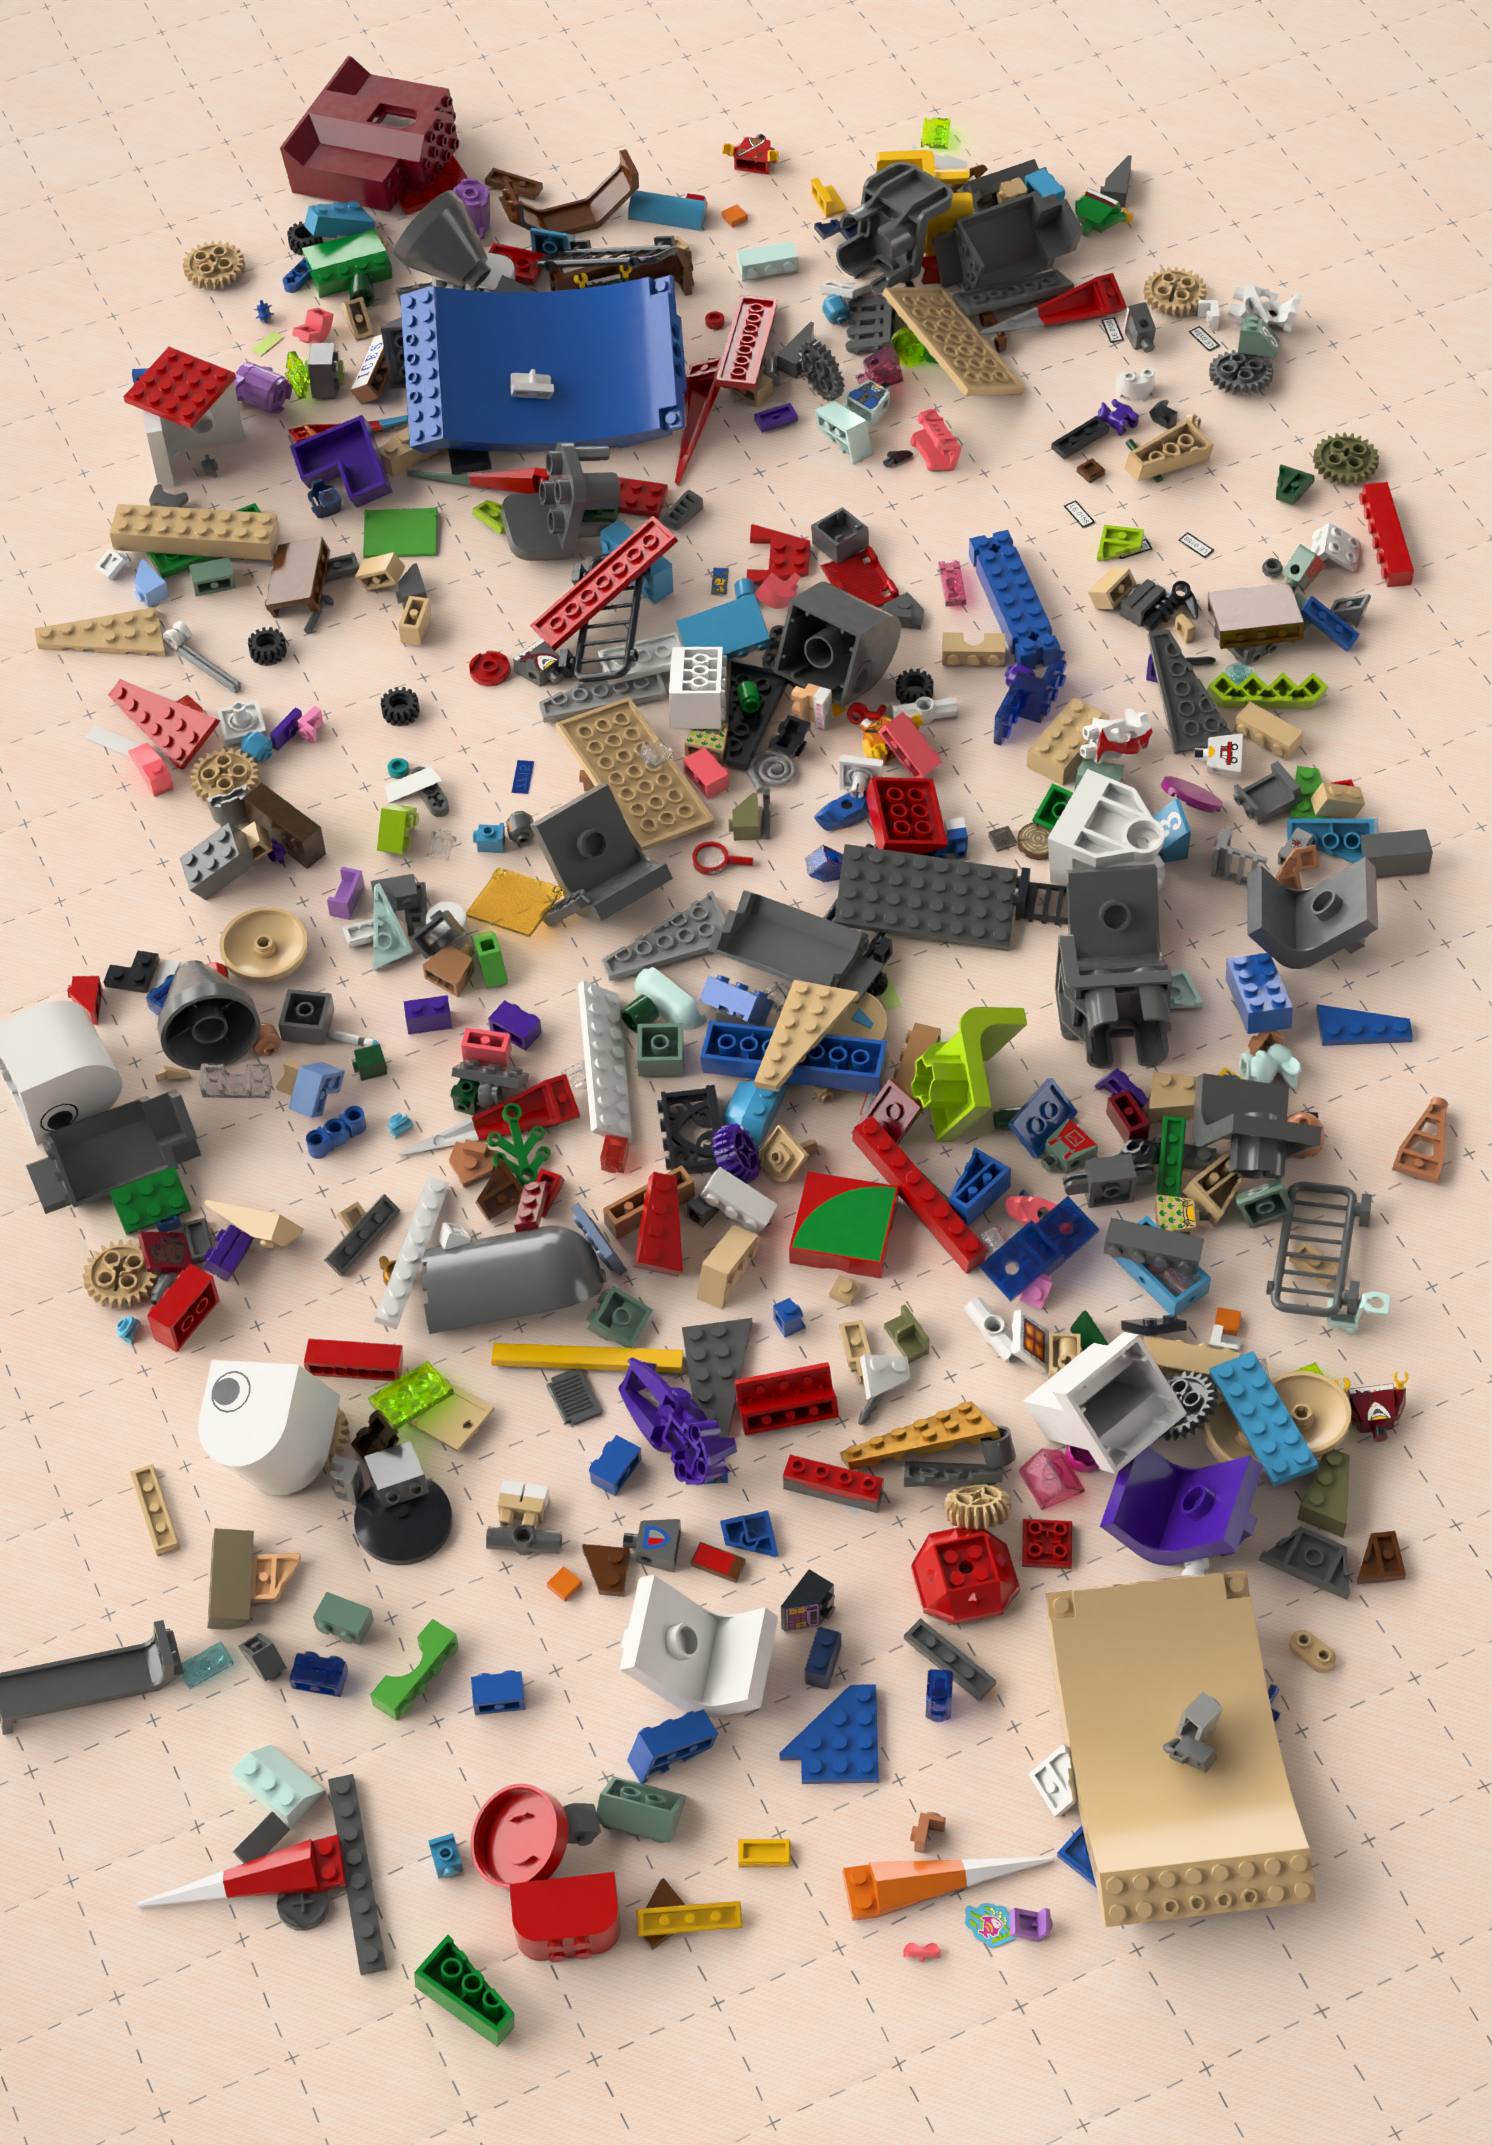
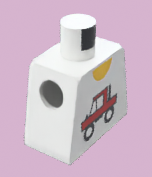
[1194,734,1243,779]

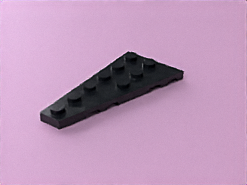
[726,661,789,770]

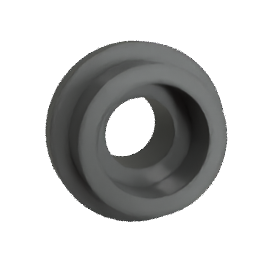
[1262,558,1283,577]

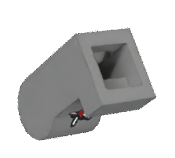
[1278,828,1314,866]

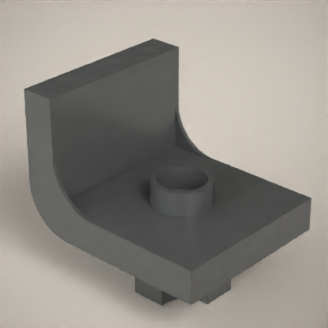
[530,783,673,921]
[1247,857,1378,969]
[1066,864,1168,976]
[1193,1073,1322,1179]

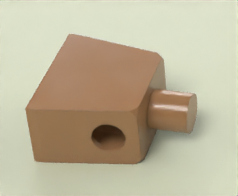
[422,944,475,997]

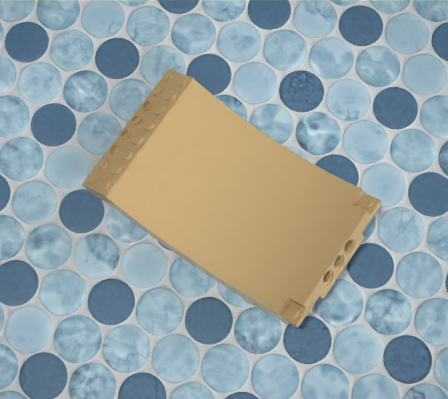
[1045,1570,1316,1927]

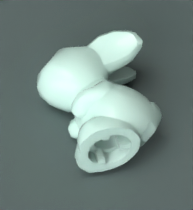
[1239,1044,1301,1089]

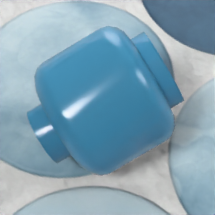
[822,294,850,324]
[241,731,273,763]

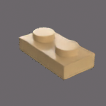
[1289,1241,1338,1288]

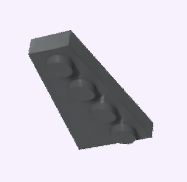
[904,1461,1003,1487]

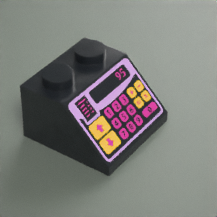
[781,1569,835,1631]

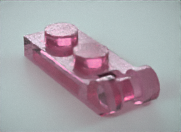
[938,560,966,607]

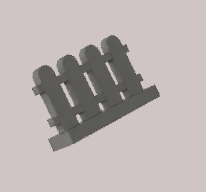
[845,294,896,357]

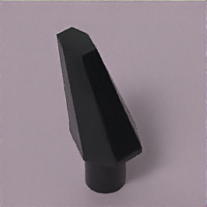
[883,450,914,467]

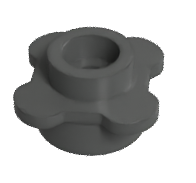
[201,454,218,477]

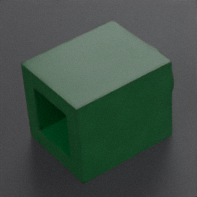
[351,1044,387,1081]

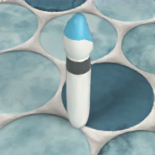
[328,1031,379,1047]

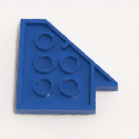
[779,1684,879,1784]

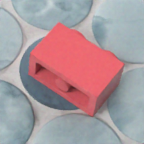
[683,747,730,799]
[461,1027,512,1067]

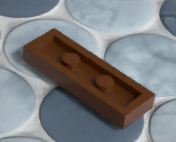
[484,168,543,200]

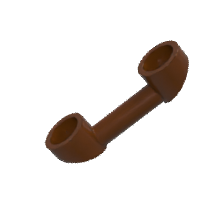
[950,164,988,193]
[979,312,1007,353]

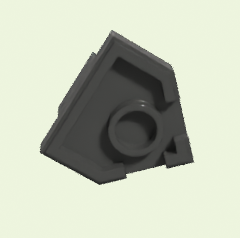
[882,592,924,630]

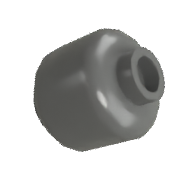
[506,811,535,844]

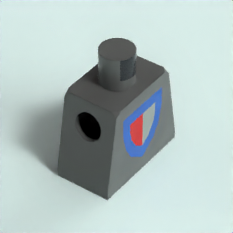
[623,1519,681,1573]

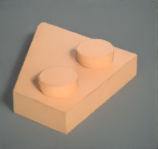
[251,1553,301,1604]

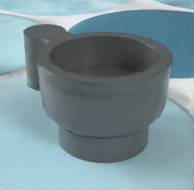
[478,1082,503,1108]

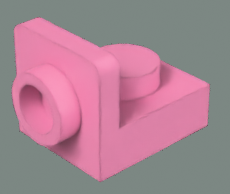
[297,706,323,744]

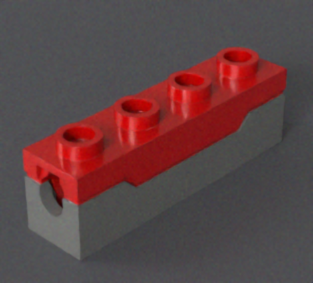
[783,1454,884,1513]

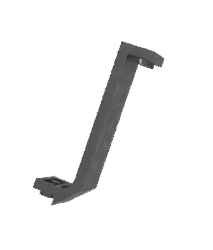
[0,1620,184,1735]

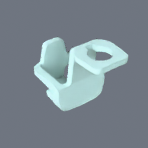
[1326,1291,1390,1335]

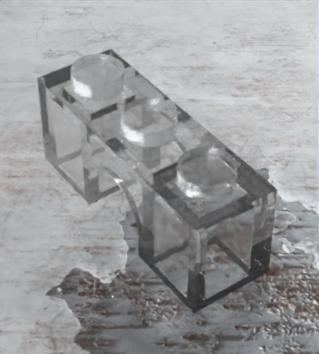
[199,1064,272,1099]

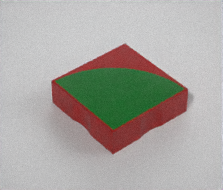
[789,1171,899,1279]

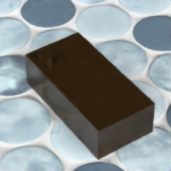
[243,783,326,869]

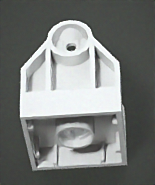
[1048,769,1165,891]

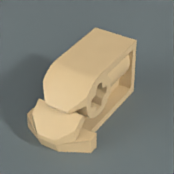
[1048,1333,1081,1380]

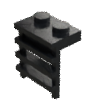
[448,448,492,475]
[1012,867,1068,926]

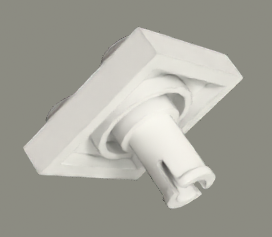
[217,700,267,745]
[839,755,883,798]

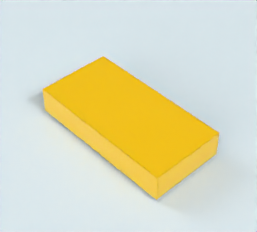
[738,1839,790,1867]

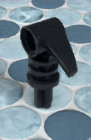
[1143,581,1198,632]

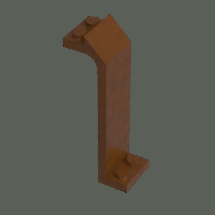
[549,247,694,296]

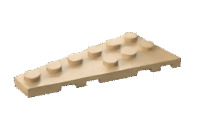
[34,607,166,657]
[754,980,859,1092]

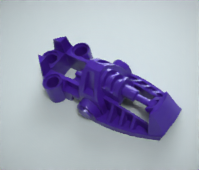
[618,1357,737,1485]

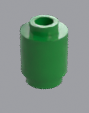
[737,681,761,713]

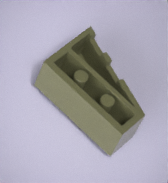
[1297,1449,1350,1538]

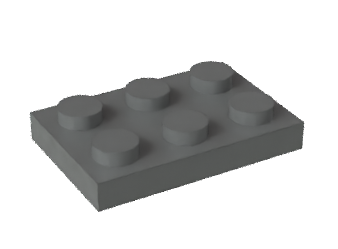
[451,1059,529,1089]

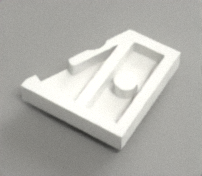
[860,1354,911,1401]
[1029,1744,1078,1817]

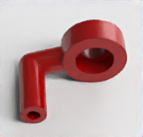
[846,702,887,725]

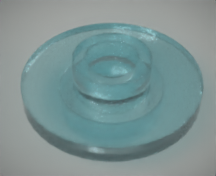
[1224,663,1252,685]

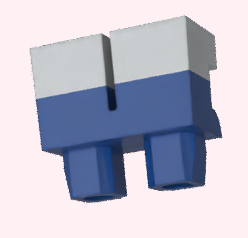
[931,817,968,859]

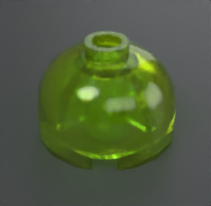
[890,326,928,367]

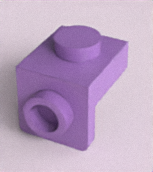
[1010,1908,1053,1942]

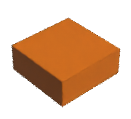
[722,204,748,228]
[1215,1307,1241,1336]
[547,1566,582,1602]

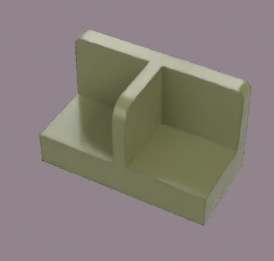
[884,1304,930,1364]

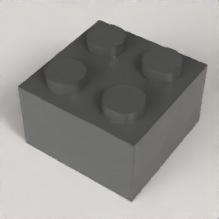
[278,989,335,1045]

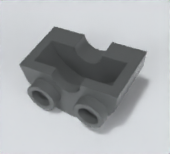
[206,784,249,828]

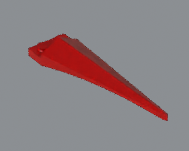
[675,357,722,486]

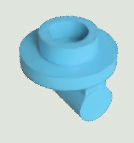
[387,1112,413,1138]
[116,1316,141,1343]

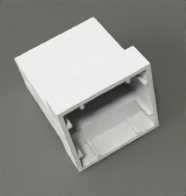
[1023,1332,1187,1474]

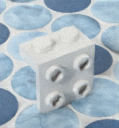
[1311,522,1361,572]

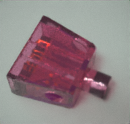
[856,344,903,386]

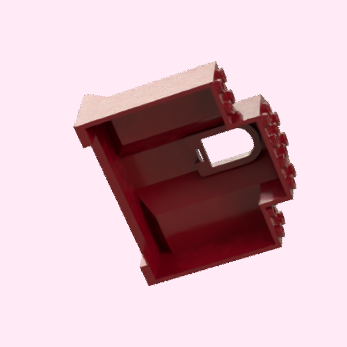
[280,56,459,212]

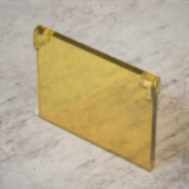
[466,867,564,937]

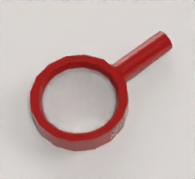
[692,841,753,875]

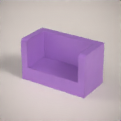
[327,867,365,920]

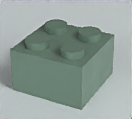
[637,1023,684,1076]

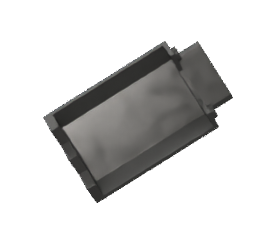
[708,890,885,1004]

